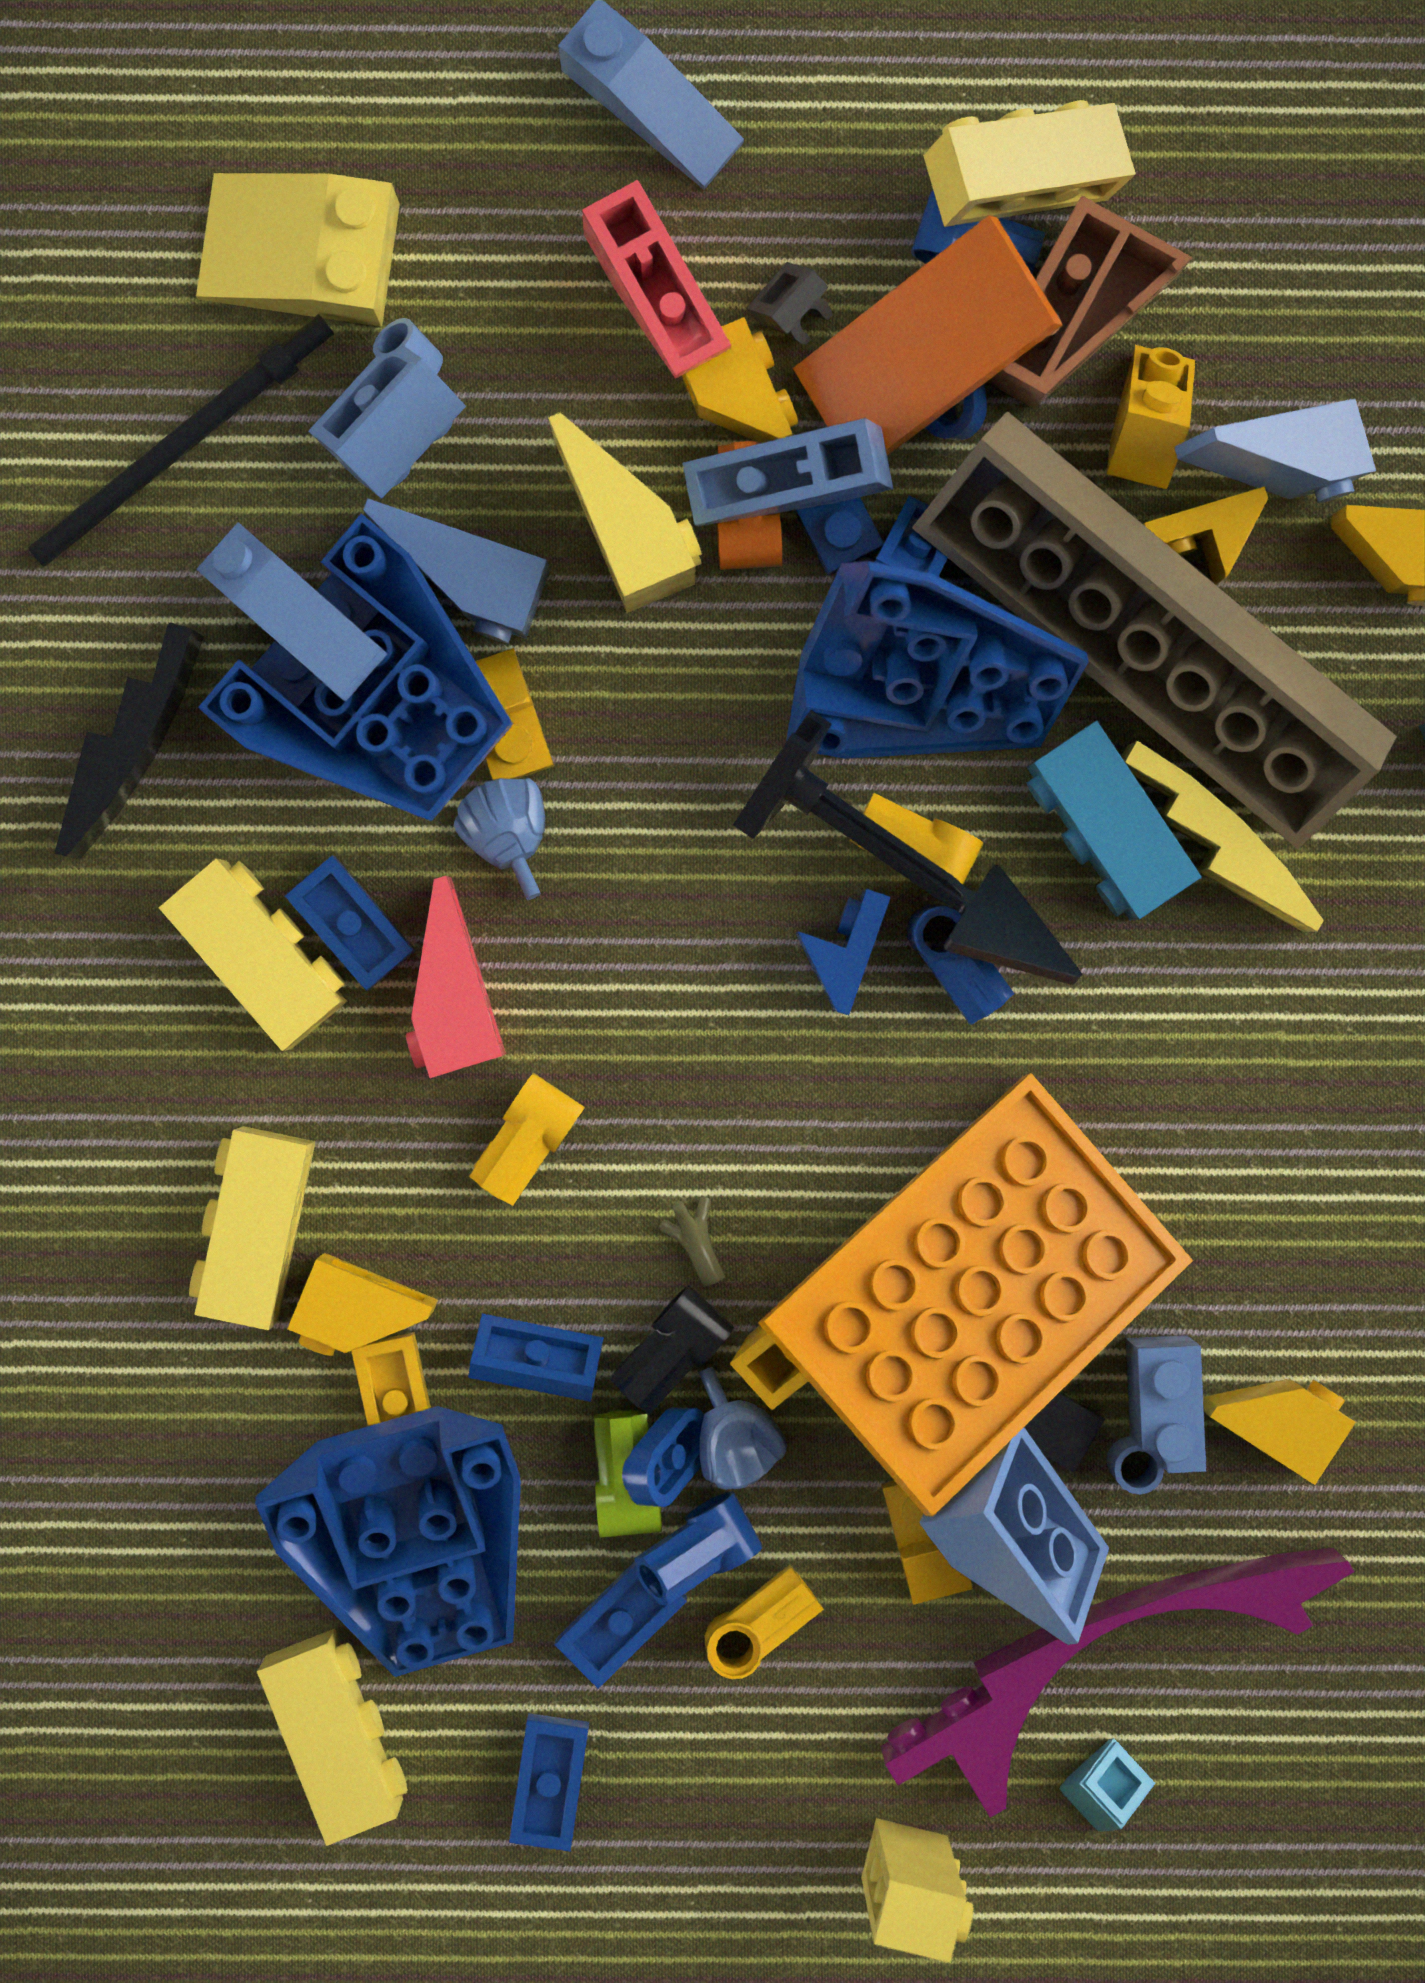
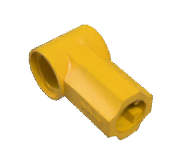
[849,793,984,884]
[469,1073,585,1206]
[705,1564,824,1679]

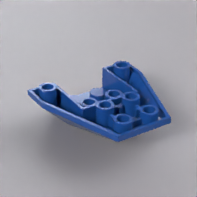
[198,514,513,822]
[786,561,1089,759]
[255,1406,521,1677]

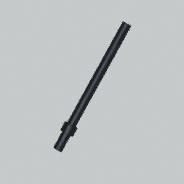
[28,314,334,567]

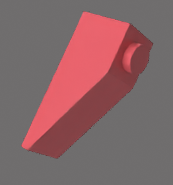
[582,180,731,379]
[406,876,506,1078]

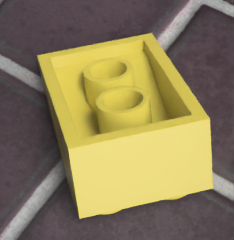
[196,173,400,327]
[548,413,702,613]

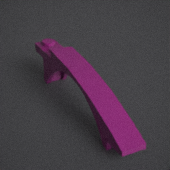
[881,1548,1354,1818]

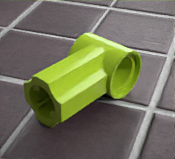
[594,1409,662,1537]

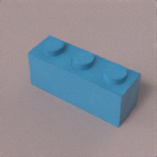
[1026,721,1202,920]

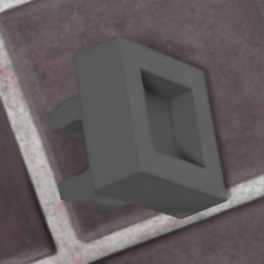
[746,262,832,344]

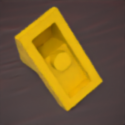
[1143,486,1268,585]
[475,648,554,780]
[881,1480,973,1605]

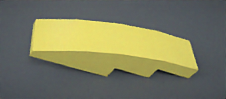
[1121,741,1324,932]

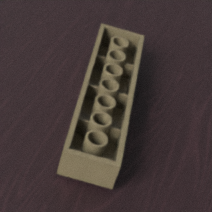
[912,411,1397,849]

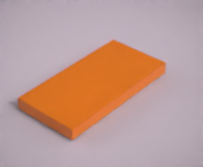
[793,215,1063,455]

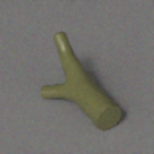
[659,1196,725,1287]

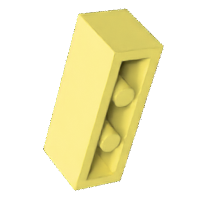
[923,100,1136,227]
[159,859,347,1051]
[189,1126,316,1330]
[257,1628,407,1846]
[861,1818,973,1963]

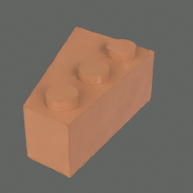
[987,196,1193,409]

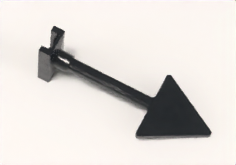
[733,710,1082,985]

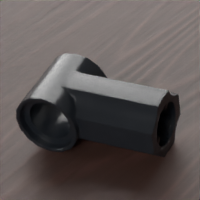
[610,1285,734,1415]

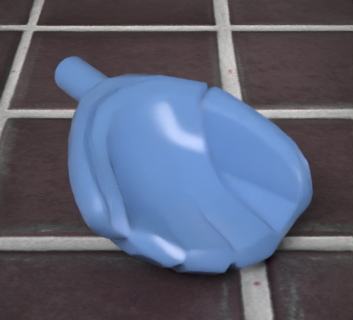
[454,778,545,900]
[699,1367,787,1490]

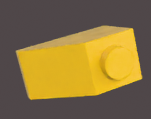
[1331,505,1425,606]
[287,1253,438,1356]
[1203,1379,1356,1485]

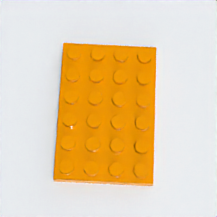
[758,1073,1193,1516]

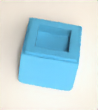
[1059,1738,1155,1832]

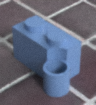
[308,318,466,499]
[1107,1335,1206,1495]

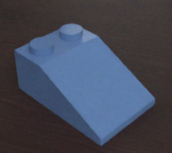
[920,1427,1109,1645]

